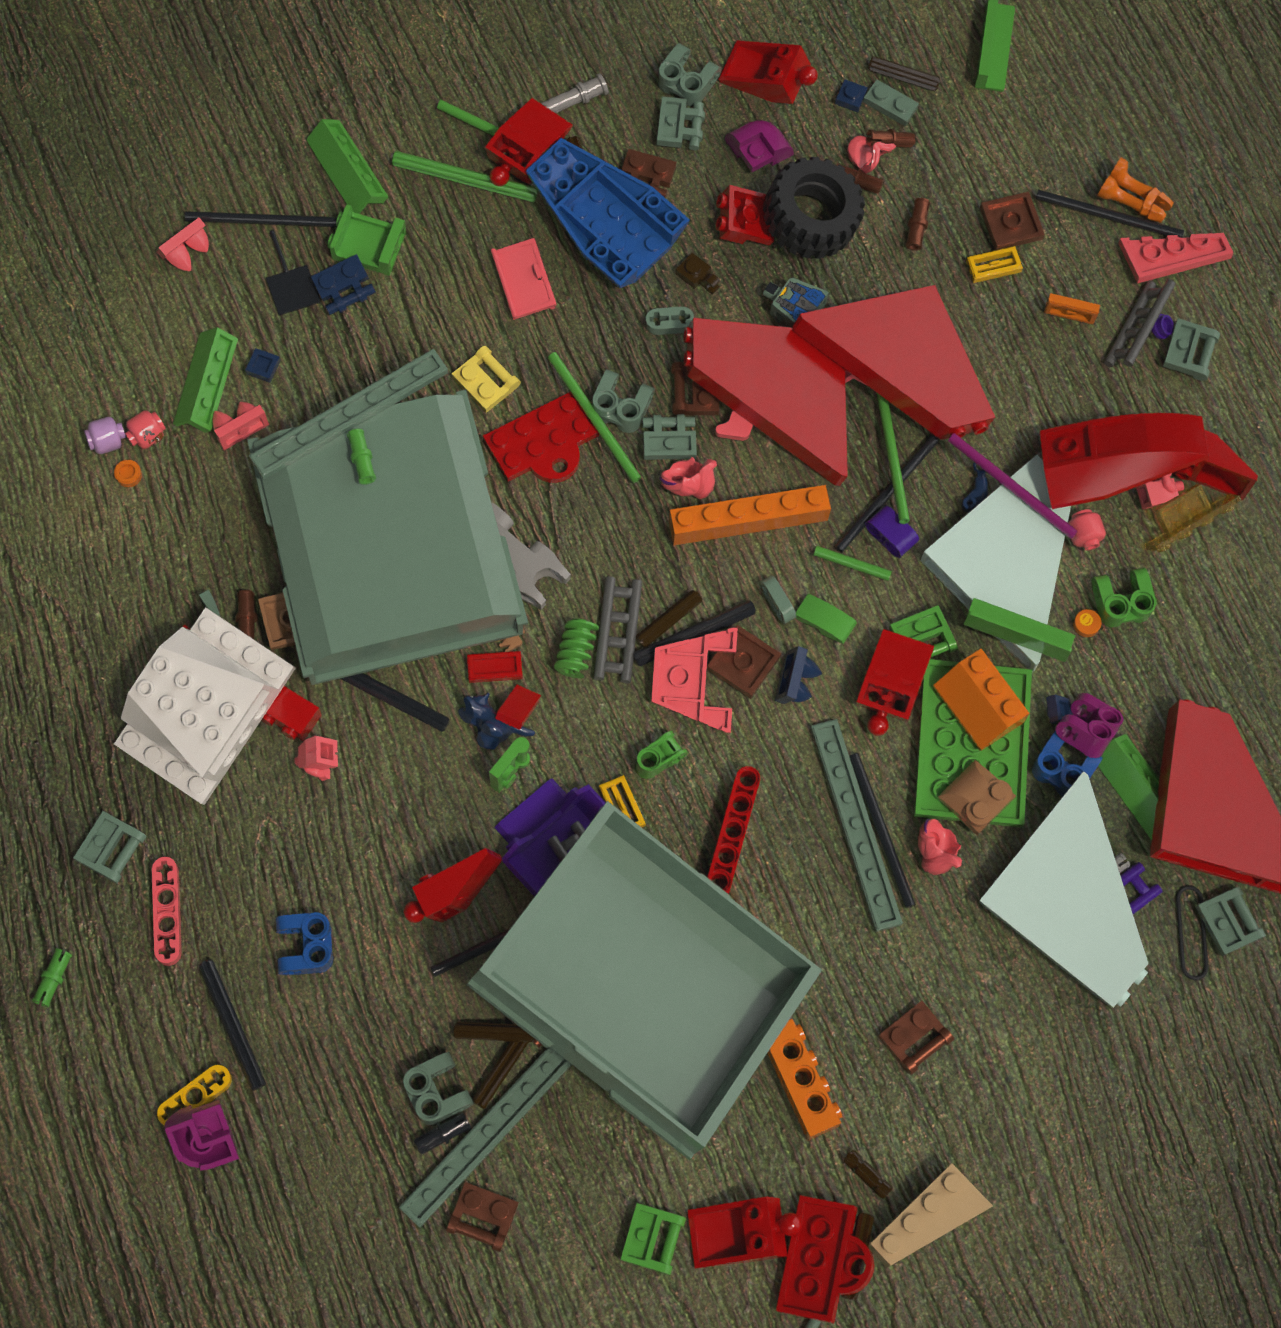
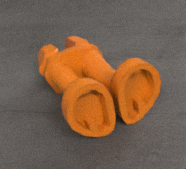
[1097,157,1174,223]

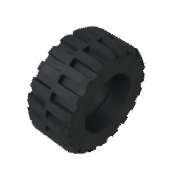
[763,157,865,259]

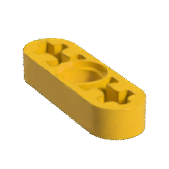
[157,1065,232,1126]

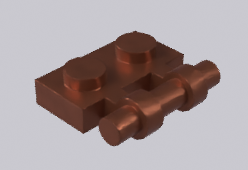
[622,149,677,198]

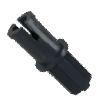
[414,1112,471,1154]

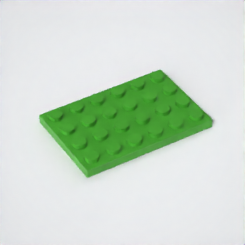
[914,659,1032,828]

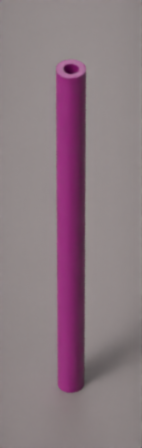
[948,433,1078,539]

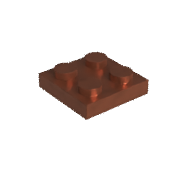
[980,191,1045,251]
[707,625,781,699]

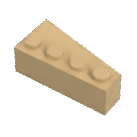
[868,1164,993,1268]

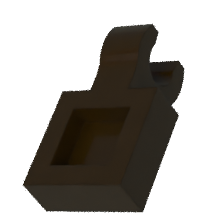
[675,253,720,294]

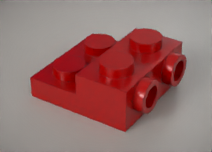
[715,185,774,246]

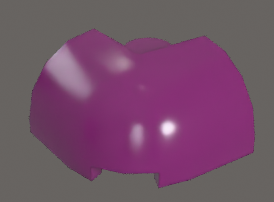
[725,120,794,172]
[164,1100,239,1171]

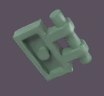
[657,96,705,150]
[643,414,697,460]

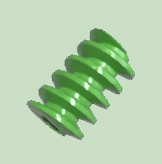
[554,619,599,678]

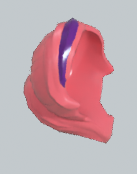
[659,457,717,499]
[918,818,962,875]

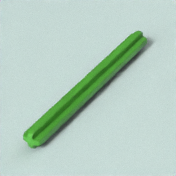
[392,151,538,202]

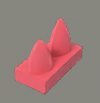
[156,218,209,271]
[212,402,269,450]

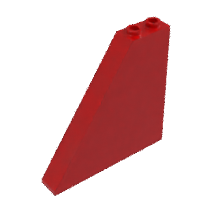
[793,285,995,440]
[683,318,848,486]
[1150,699,1281,894]

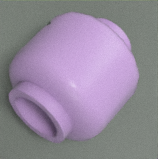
[84,417,126,454]

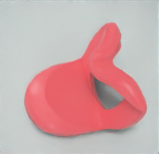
[847,136,896,174]

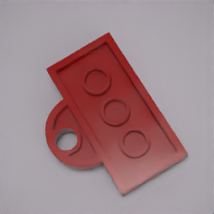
[483,392,599,483]
[776,1195,874,1324]

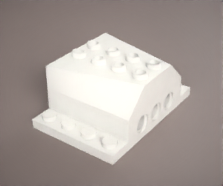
[114,607,296,805]

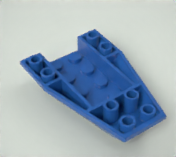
[526,138,690,288]

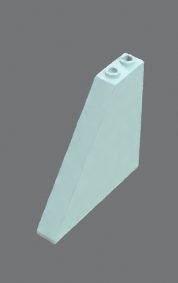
[921,455,1071,672]
[979,771,1148,1008]

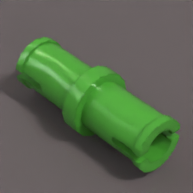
[347,429,376,484]
[32,948,72,1008]

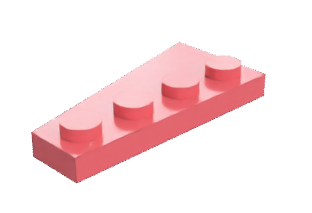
[1119,233,1234,284]

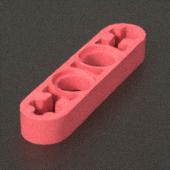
[152,857,182,966]

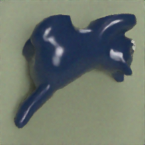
[458,692,535,750]

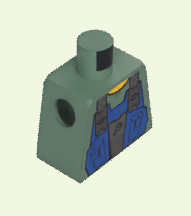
[763,278,829,328]

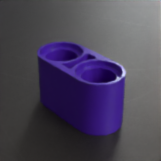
[865,506,919,558]

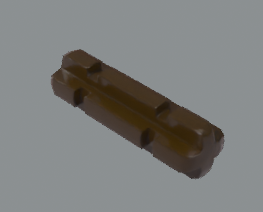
[844,1150,893,1199]

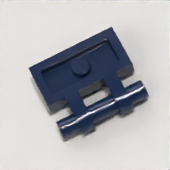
[311,254,376,315]

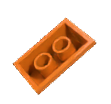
[933,648,1030,751]

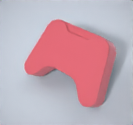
[715,410,753,441]

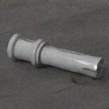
[541,73,609,113]

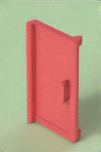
[491,238,557,320]

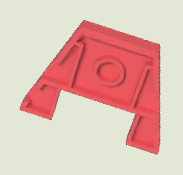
[651,628,738,733]

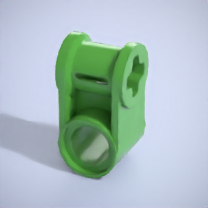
[635,731,688,779]

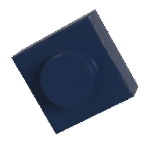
[835,79,868,113]
[245,348,281,383]
[1046,694,1073,725]

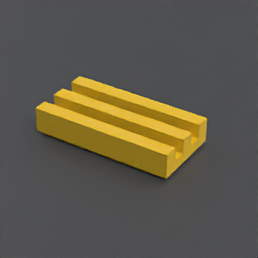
[966,246,1023,283]
[599,775,646,828]

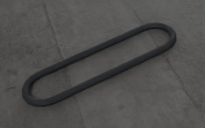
[1176,886,1209,980]

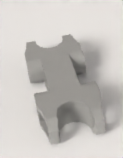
[492,503,571,610]

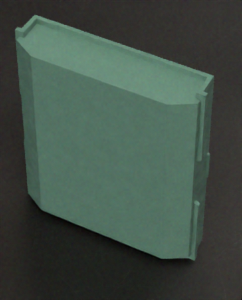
[247,390,528,685]
[467,801,822,1160]

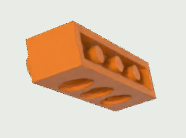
[767,1019,843,1141]

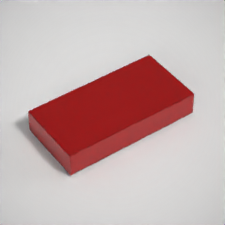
[467,651,523,683]
[495,685,541,730]

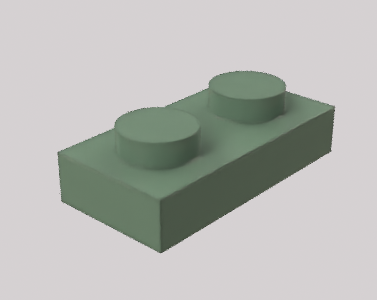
[863,80,919,126]

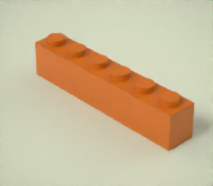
[669,485,831,546]

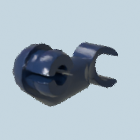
[962,462,988,513]

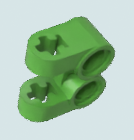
[1092,568,1157,627]

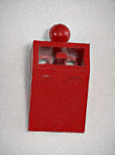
[718,40,818,104]
[485,98,573,186]
[1173,430,1258,500]
[856,629,934,736]
[404,848,503,923]
[687,1196,802,1269]

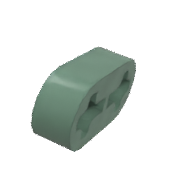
[645,307,694,335]
[759,575,796,624]

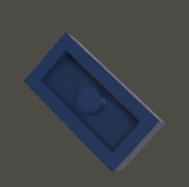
[775,646,822,704]

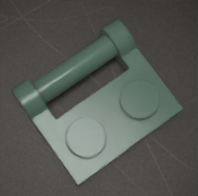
[1163,318,1220,381]
[73,811,147,884]
[1196,886,1266,957]

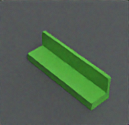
[975,0,1015,92]
[307,119,389,214]
[173,327,238,433]
[964,598,1075,662]
[1098,734,1159,840]

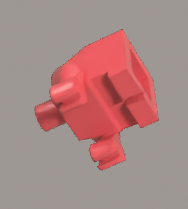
[1136,473,1184,510]
[294,736,338,781]

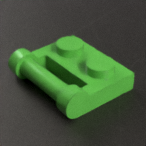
[889,605,958,657]
[489,737,530,793]
[620,1203,686,1275]

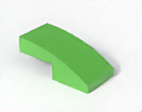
[796,594,857,644]

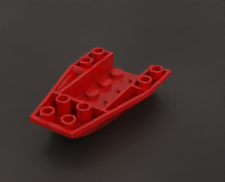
[1040,413,1209,509]

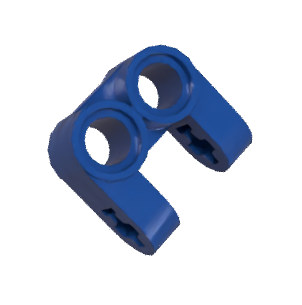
[1032,730,1103,797]
[275,912,334,975]

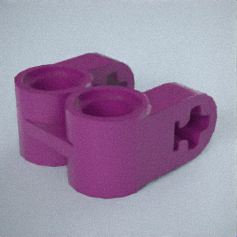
[1056,693,1124,758]

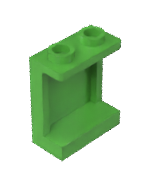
[328,204,406,276]

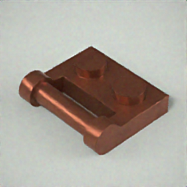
[671,362,719,416]
[878,1001,954,1075]
[446,1182,519,1252]

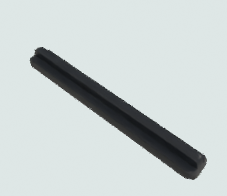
[633,600,756,666]
[340,673,450,732]
[199,959,266,1091]

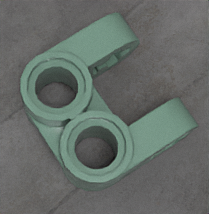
[658,43,722,106]
[592,369,655,433]
[403,1052,474,1125]

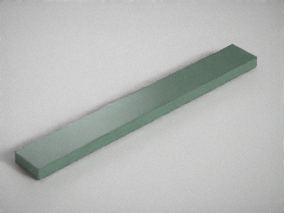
[249,349,448,480]
[810,719,903,933]
[399,1047,572,1228]

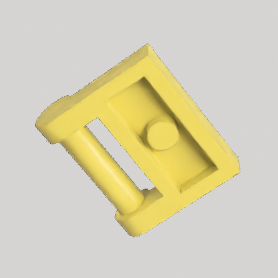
[452,346,521,413]

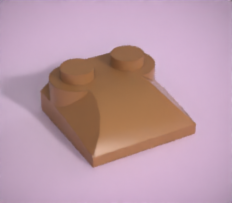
[258,593,295,650]
[938,760,1016,836]

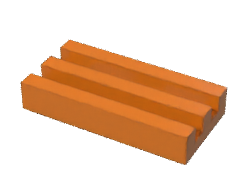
[1044,293,1100,324]

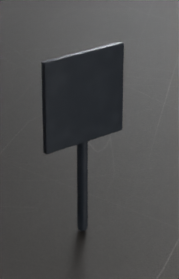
[266,230,321,316]

